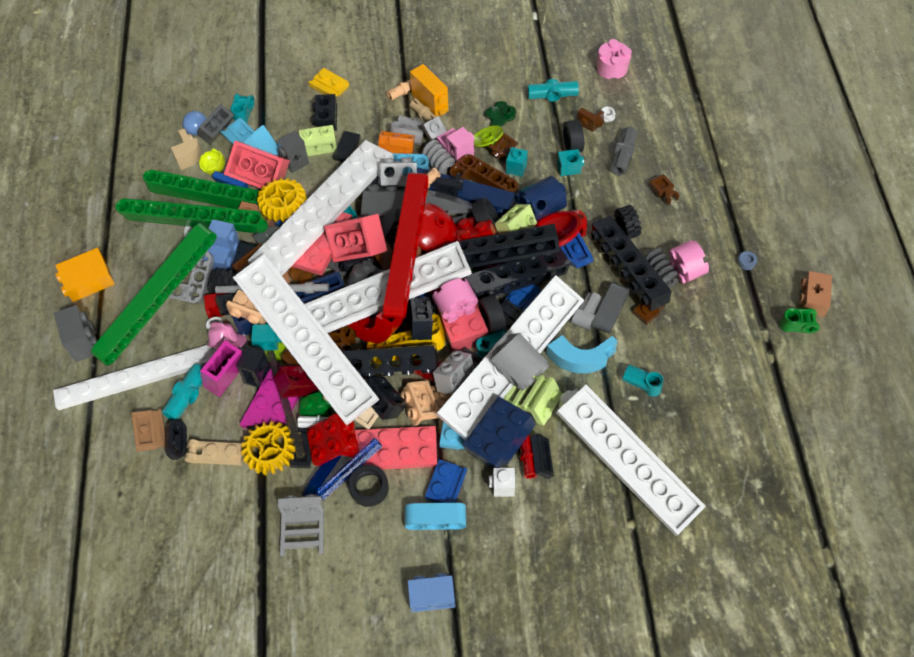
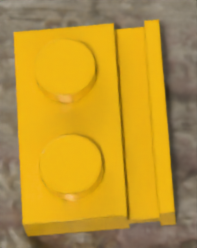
[309,68,349,97]

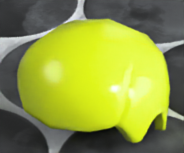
[199,148,225,175]

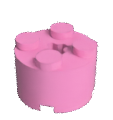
[596,39,632,79]
[669,240,709,284]
[433,278,478,323]

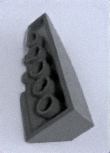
[361,184,473,218]

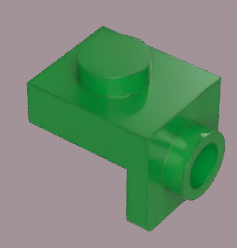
[299,392,331,417]

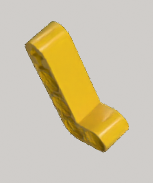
[367,314,445,364]

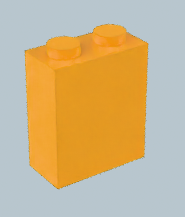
[410,64,449,117]
[55,248,115,302]

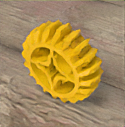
[257,177,307,223]
[241,420,297,476]

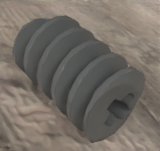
[644,248,678,288]

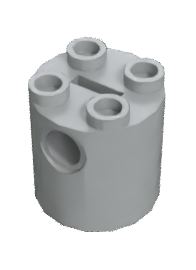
[491,333,549,391]

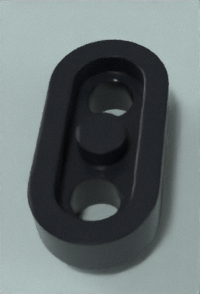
[164,420,187,460]

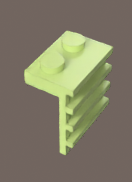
[503,375,562,426]

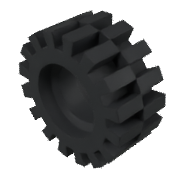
[614,205,642,239]
[207,269,238,294]

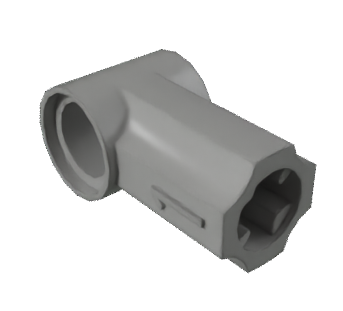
[389,121,424,146]
[572,292,603,330]

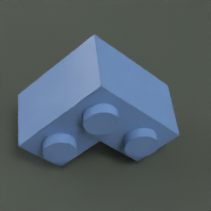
[203,220,240,272]

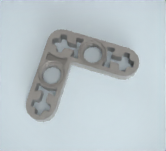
[169,251,214,304]

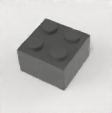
[54,305,98,362]

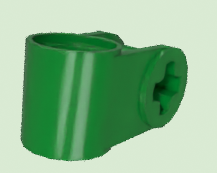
[779,308,820,334]

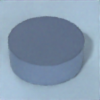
[737,251,757,270]

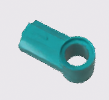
[622,365,664,397]

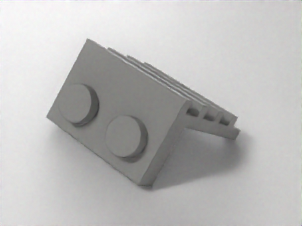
[278,494,325,557]

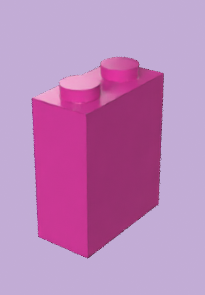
[200,340,242,398]

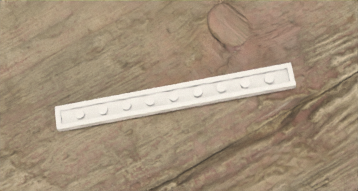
[53,334,248,410]

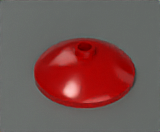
[418,203,457,253]
[534,211,582,247]

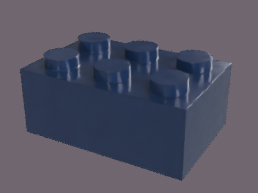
[463,396,536,470]

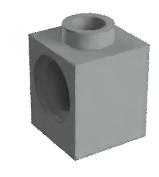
[421,116,447,142]

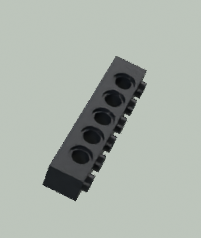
[590,215,672,311]
[443,223,560,268]
[464,247,571,300]
[341,343,438,377]

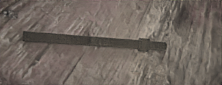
[267,351,305,458]

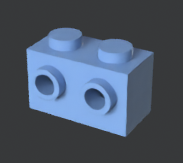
[408,573,455,613]

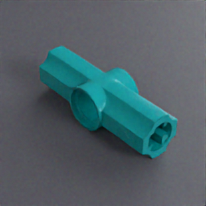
[527,79,579,102]
[161,364,203,421]

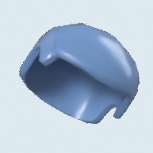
[182,111,207,136]

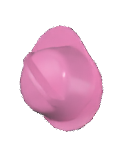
[207,322,247,349]

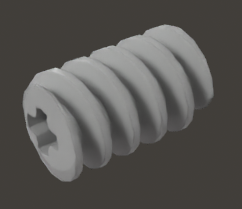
[422,140,455,176]

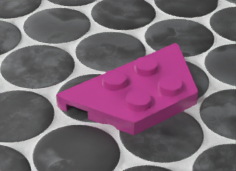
[240,361,300,429]

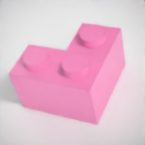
[437,127,475,163]

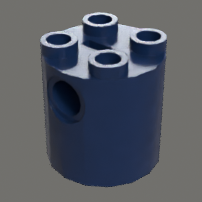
[514,176,567,221]

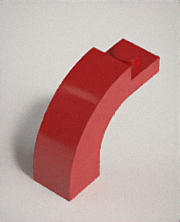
[347,310,403,343]

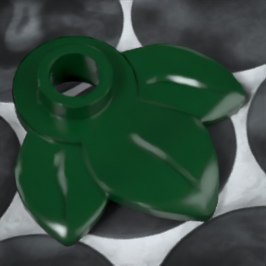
[484,101,517,127]

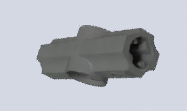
[611,126,638,176]

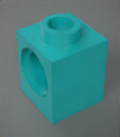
[506,147,528,177]
[557,149,584,176]
[251,324,282,351]

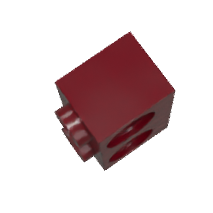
[273,365,319,398]

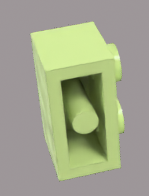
[299,125,337,156]
[495,204,537,234]

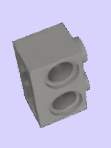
[378,158,417,185]
[433,350,474,395]

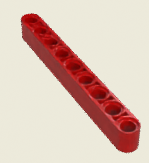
[383,173,429,318]

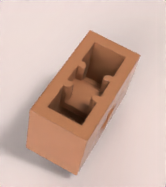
[799,271,832,317]

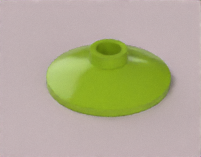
[473,126,503,147]

